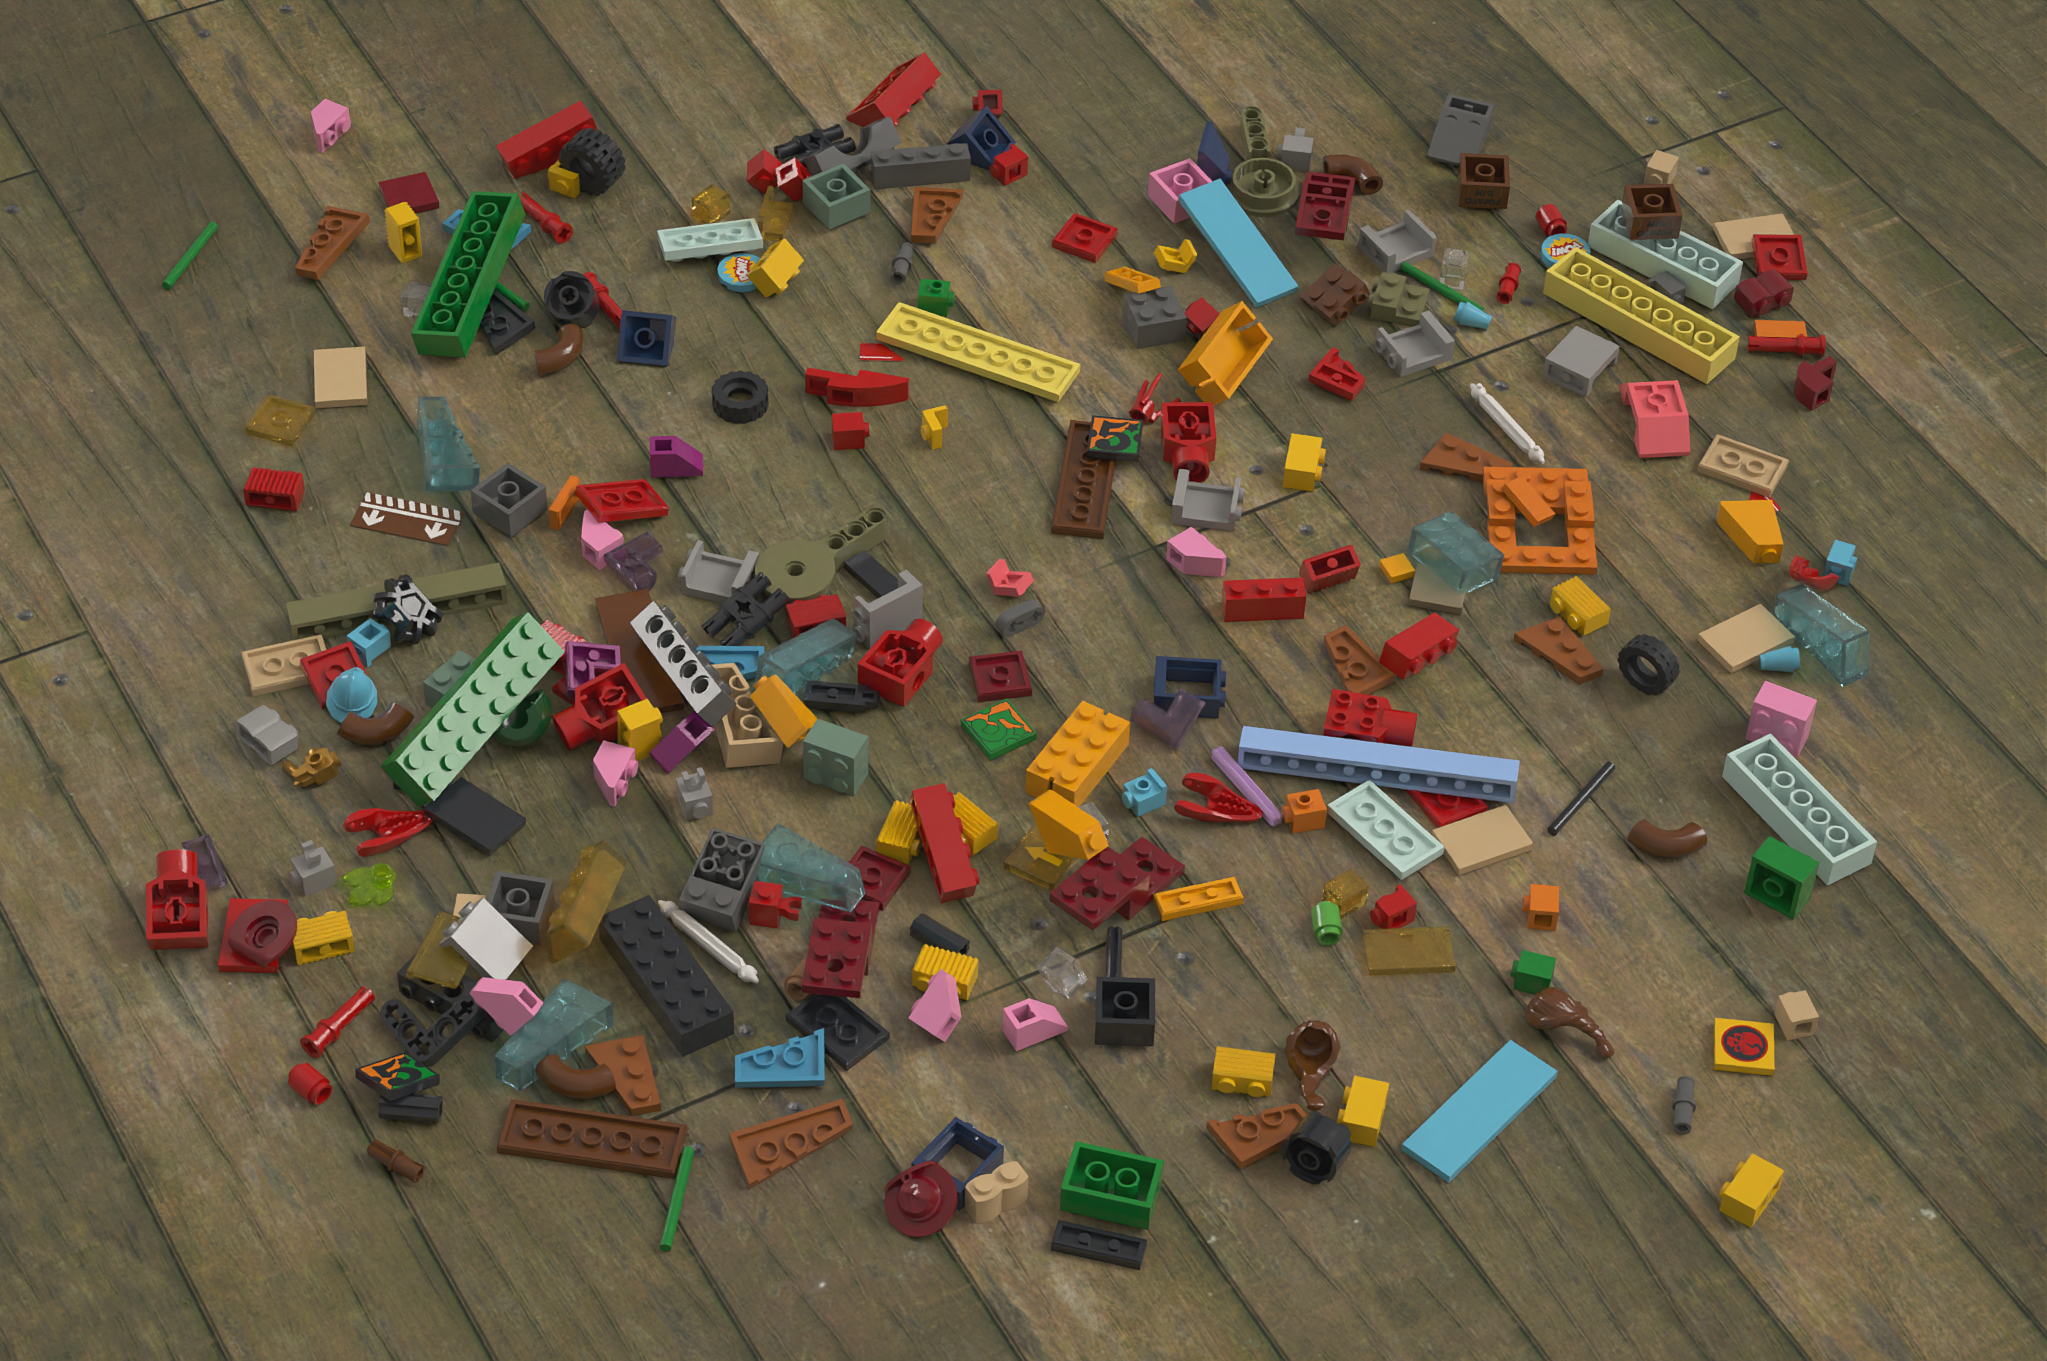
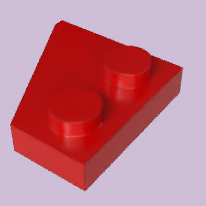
[1308,347,1366,401]

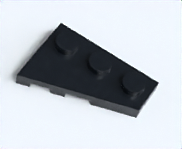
[480,289,536,355]

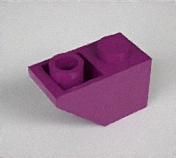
[650,436,703,477]
[649,710,715,774]

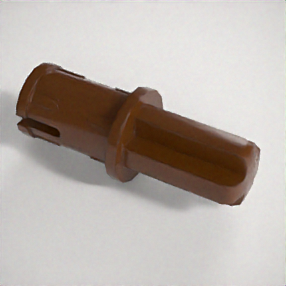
[367,1140,425,1183]

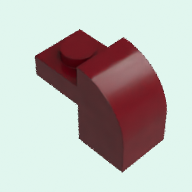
[1793,356,1837,411]

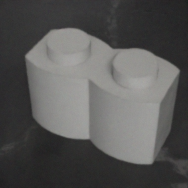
[236,705,299,765]

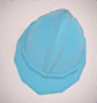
[326,667,377,724]

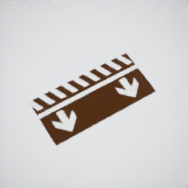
[350,492,464,545]

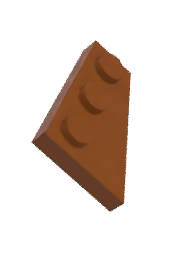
[911,187,963,243]
[1420,433,1514,482]
[1513,616,1603,685]
[1324,625,1396,695]
[585,1035,661,1116]
[1206,1103,1307,1169]

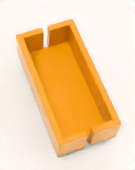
[1178,301,1273,406]
[1025,700,1130,807]

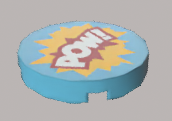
[1541,234,1591,267]
[717,253,760,293]

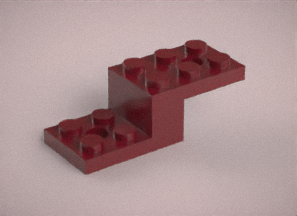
[1295,171,1356,241]
[1049,836,1185,931]
[802,896,880,999]

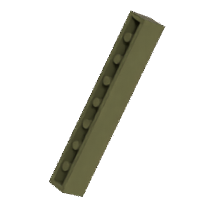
[286,563,508,640]

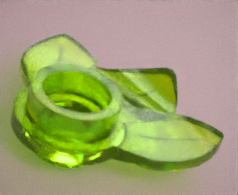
[342,863,396,906]

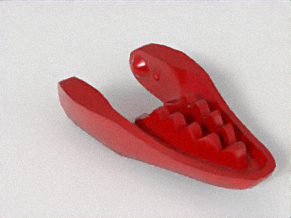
[1789,555,1840,591]
[1174,773,1263,823]
[343,808,433,857]

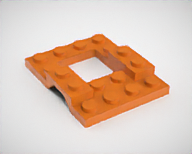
[1482,467,1597,574]

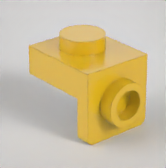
[547,160,580,198]
[1153,239,1197,273]
[921,406,948,450]

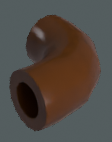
[1323,154,1383,195]
[535,324,583,376]
[337,702,414,746]
[1628,819,1707,858]
[535,1054,616,1099]

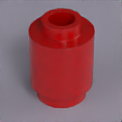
[1535,204,1567,237]
[288,1063,332,1105]

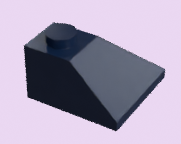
[947,106,1016,170]
[1197,121,1233,186]
[617,310,677,366]

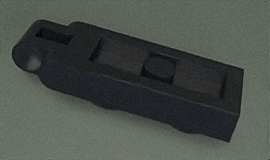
[804,680,880,713]

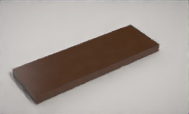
[1051,420,1116,539]
[595,589,684,713]
[497,1099,688,1179]

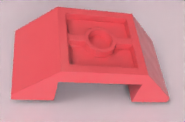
[1619,380,1690,458]

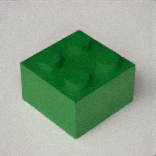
[1744,836,1819,920]

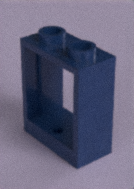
[1153,656,1226,718]
[911,1117,1004,1211]

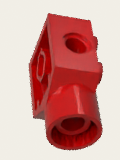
[1160,402,1217,483]
[857,619,943,707]
[552,663,647,751]
[1323,689,1418,747]
[146,849,209,950]

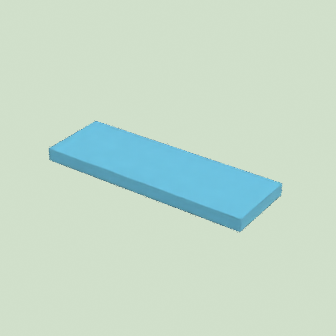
[1178,179,1299,308]
[1401,1040,1558,1183]

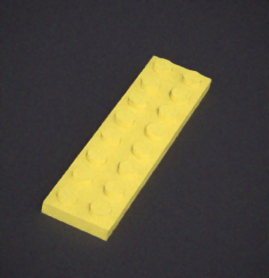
[876,302,1081,402]

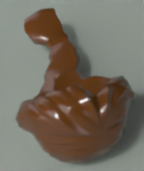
[1525,987,1614,1058]
[1284,1020,1340,1111]

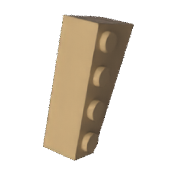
[708,663,784,768]

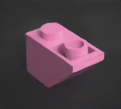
[311,99,351,153]
[581,509,624,570]
[1166,527,1227,577]
[593,740,638,807]
[909,969,961,1042]
[469,977,543,1036]
[1002,998,1068,1051]

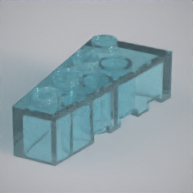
[417,397,480,491]
[1775,584,1869,687]
[753,618,857,698]
[755,823,865,912]
[494,978,614,1091]

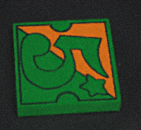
[961,699,1037,760]

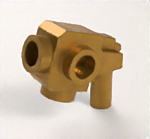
[282,748,342,788]

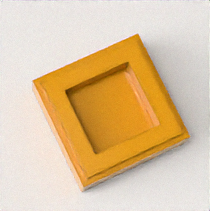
[1379,553,1415,584]

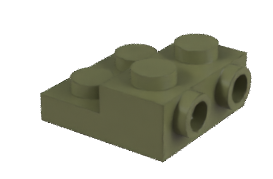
[1367,272,1430,327]

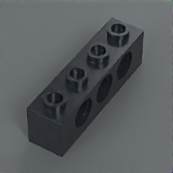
[397,950,504,1043]

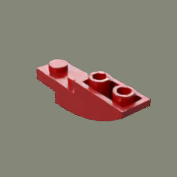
[805,367,909,407]

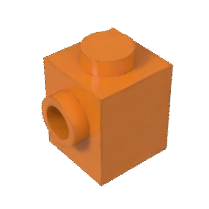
[1282,789,1327,834]
[1522,884,1559,931]

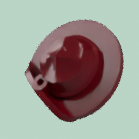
[228,900,297,967]
[884,1161,958,1237]

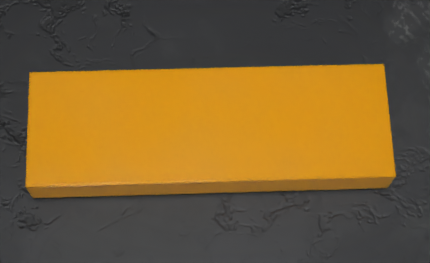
[1104,267,1161,294]
[1153,877,1244,921]

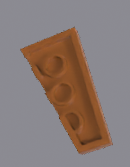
[295,206,370,280]
[729,1099,853,1190]

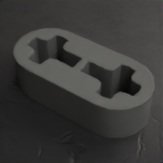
[995,599,1045,637]

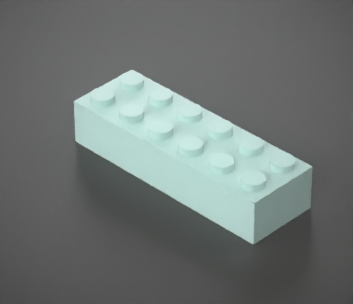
[1588,200,1743,309]
[1722,733,1877,886]

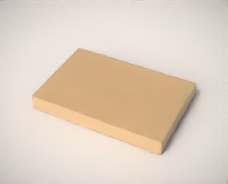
[1713,213,1794,259]
[314,347,367,408]
[1697,434,1789,498]
[1697,604,1795,673]
[241,634,326,696]
[1432,805,1534,875]

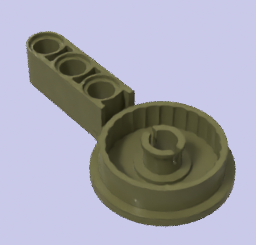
[1227,106,1299,216]
[755,507,888,608]

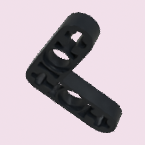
[380,995,485,1067]

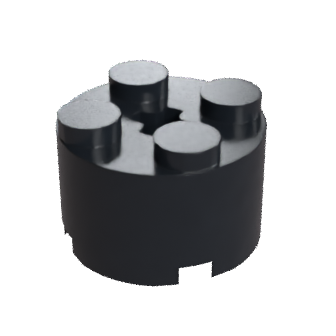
[544,271,600,328]
[1281,1111,1351,1184]

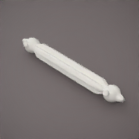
[1470,383,1545,464]
[658,900,759,984]

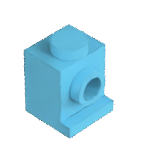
[1823,539,1858,586]
[347,618,391,667]
[1121,768,1167,817]

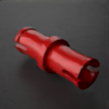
[1496,262,1521,304]

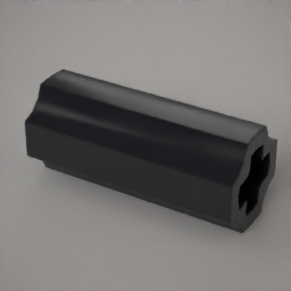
[909,914,970,955]
[378,1094,443,1124]

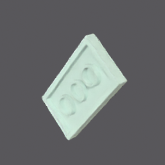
[657,218,763,262]
[1327,780,1444,880]

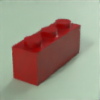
[1221,577,1306,622]
[1379,612,1459,680]

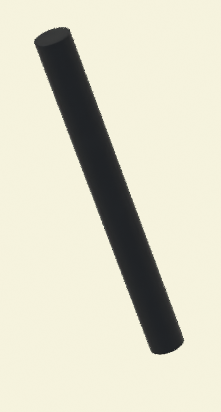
[1547,762,1615,836]

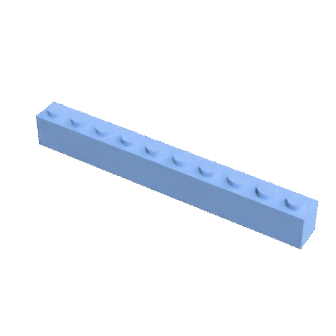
[1238,726,1520,803]

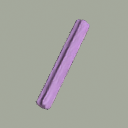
[1211,746,1283,827]

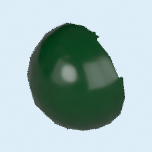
[491,688,552,748]

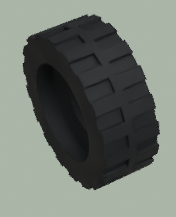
[712,371,769,424]
[1617,634,1680,696]

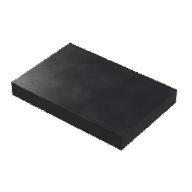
[424,777,526,856]
[786,994,890,1071]

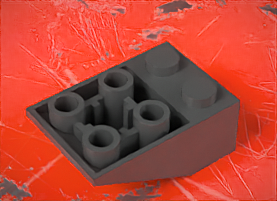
[1426,93,1495,166]
[679,827,766,932]

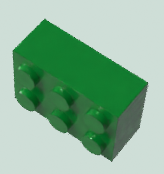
[1060,1141,1164,1230]

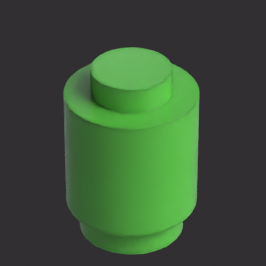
[1311,901,1343,945]

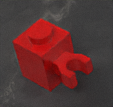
[749,881,802,929]

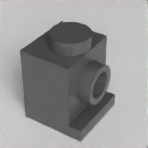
[1647,271,1686,305]

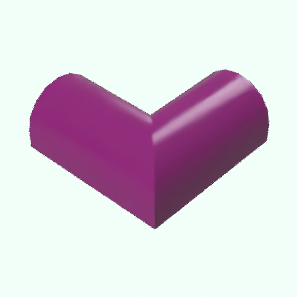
[565,641,621,700]

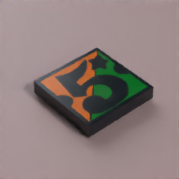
[1087,415,1143,462]
[355,1052,440,1101]

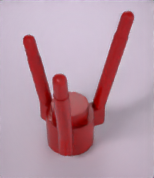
[1129,373,1181,425]

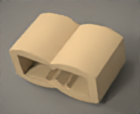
[965,1161,1029,1223]

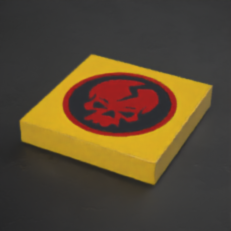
[1714,1018,1775,1076]

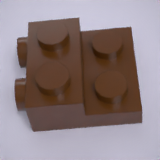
[1300,263,1370,328]

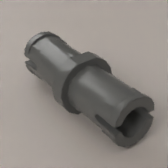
[890,242,914,285]
[1672,1076,1696,1134]

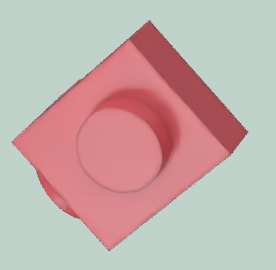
[986,559,1034,597]

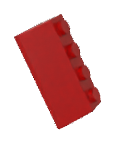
[846,52,941,127]

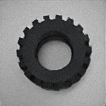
[559,128,626,196]

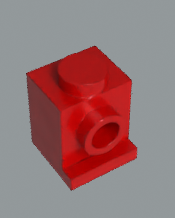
[990,144,1028,186]
[1370,884,1417,935]

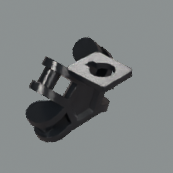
[373,574,443,645]

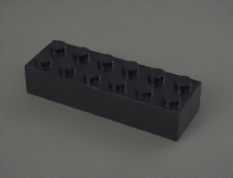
[598,895,734,1057]

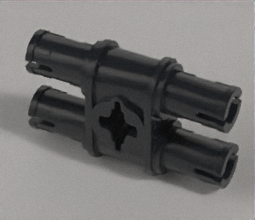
[773,124,856,168]
[701,572,790,646]

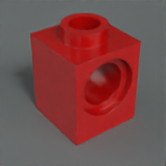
[775,158,812,202]

